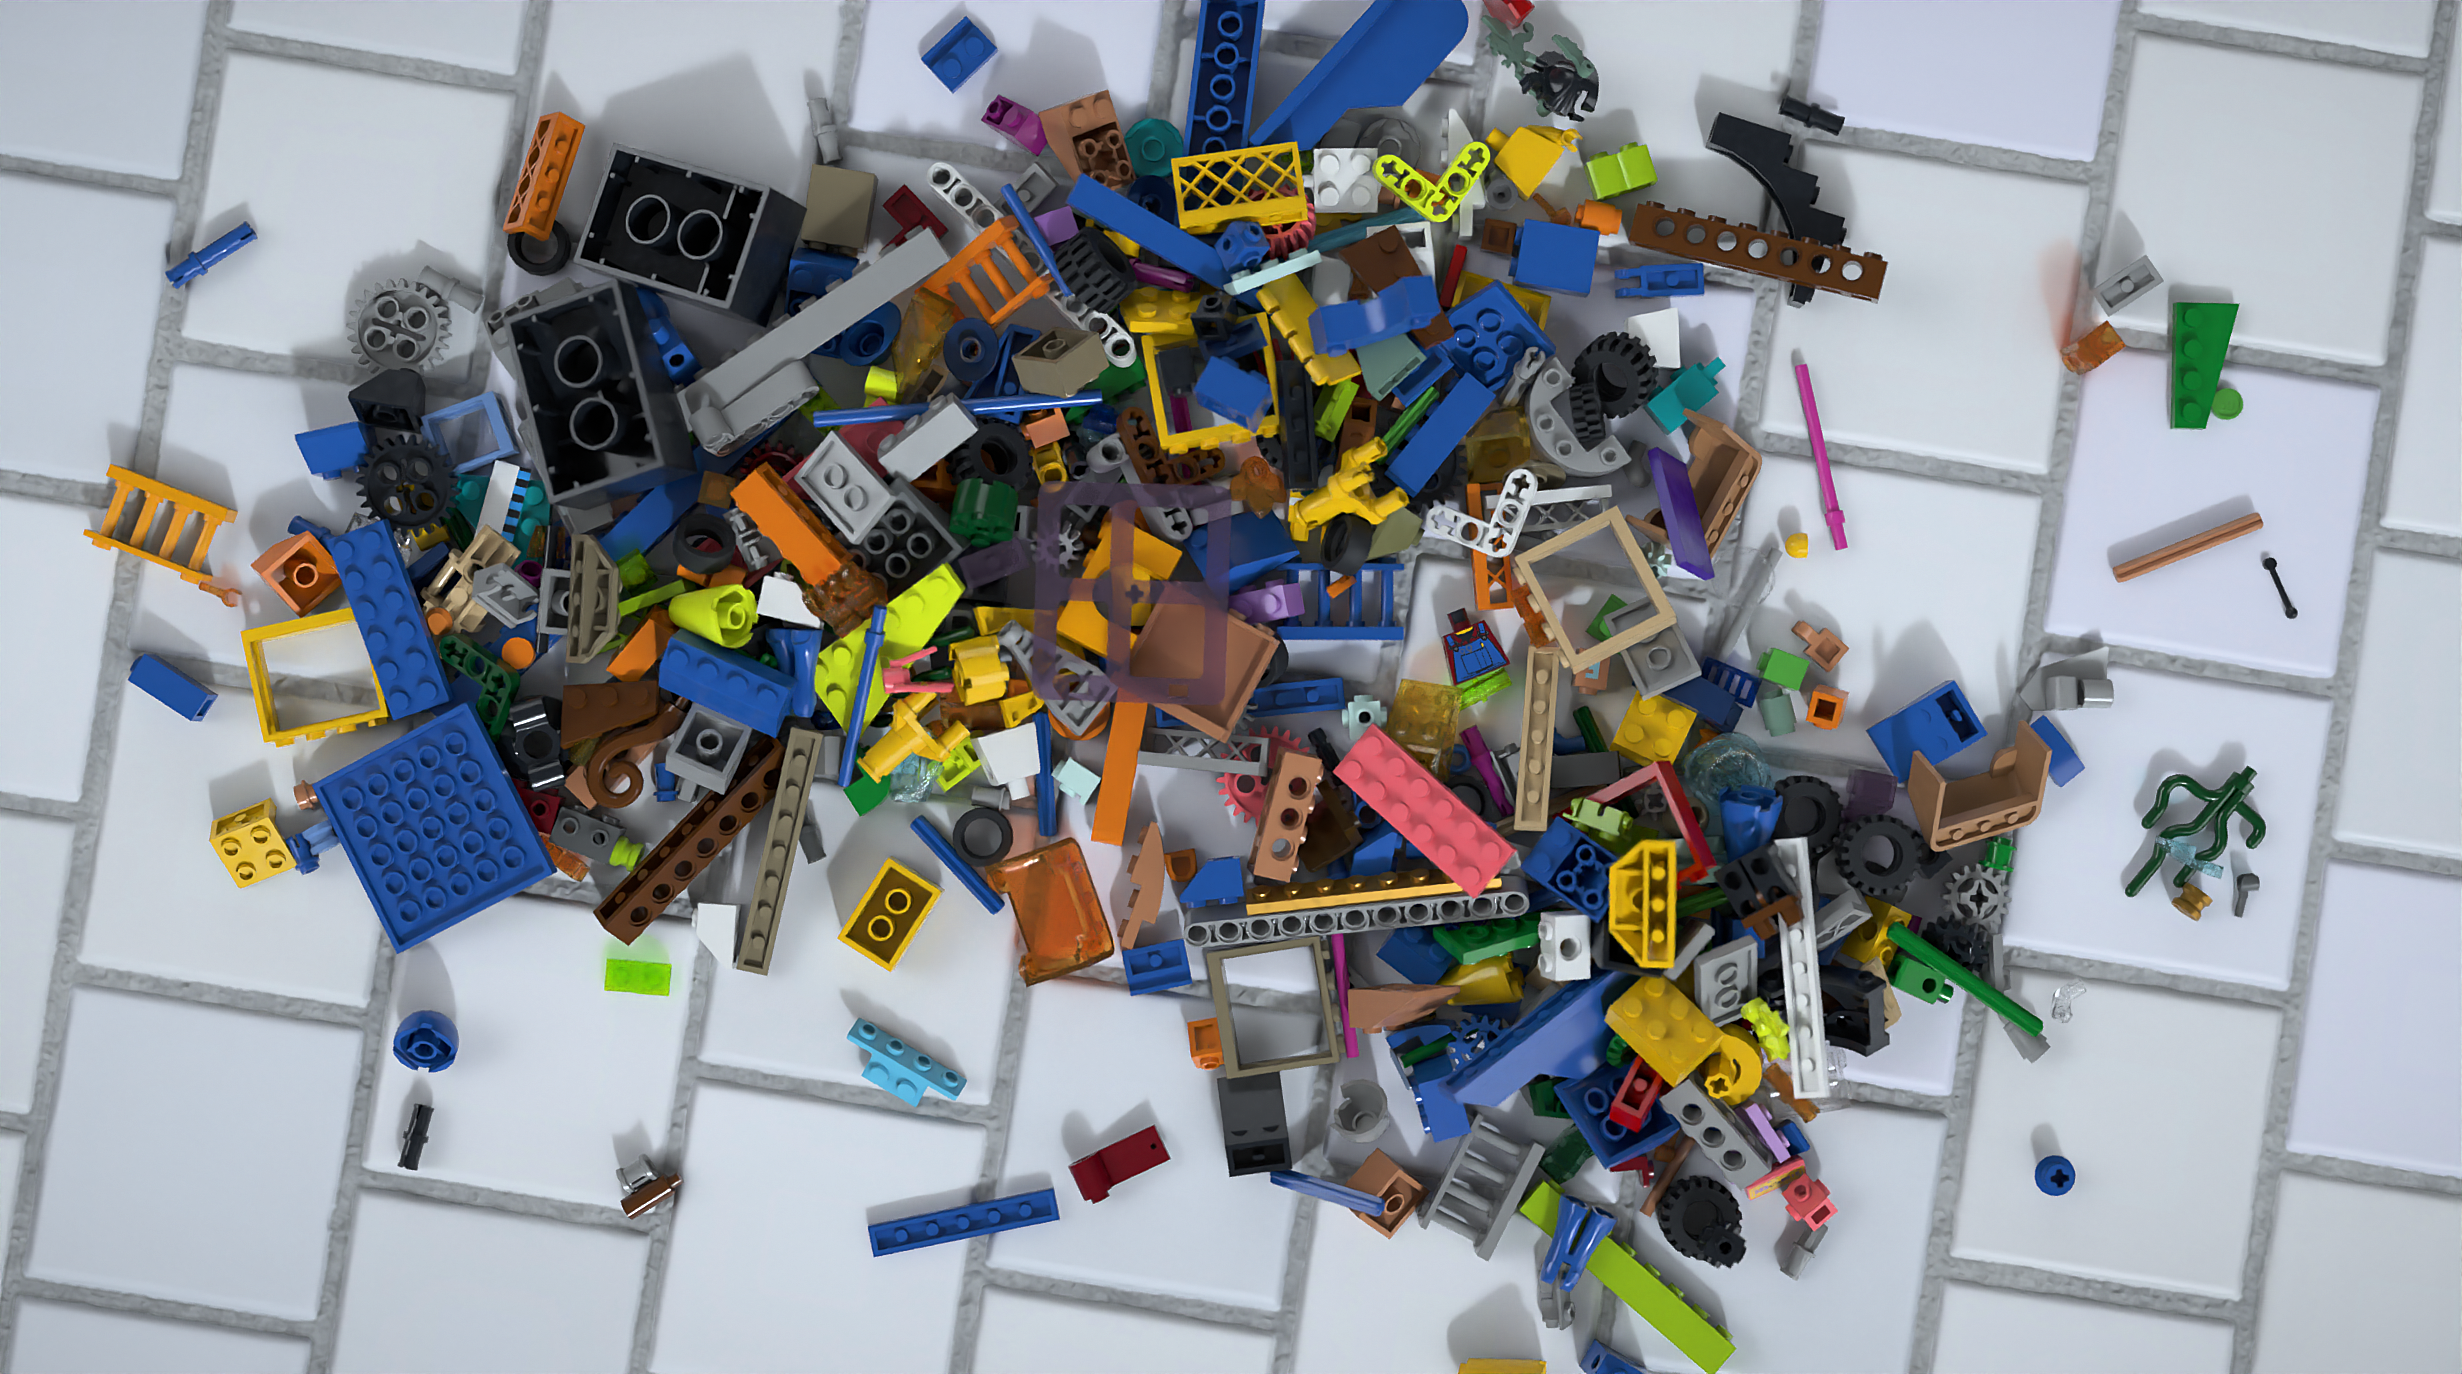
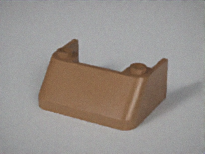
[1625,408,1762,559]
[1908,720,2052,852]

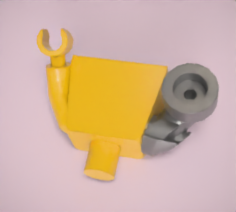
[1483,125,1583,212]

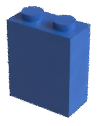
[1508,219,1600,298]

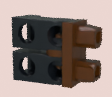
[1713,840,1805,941]

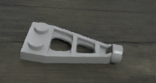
[997,620,1119,736]

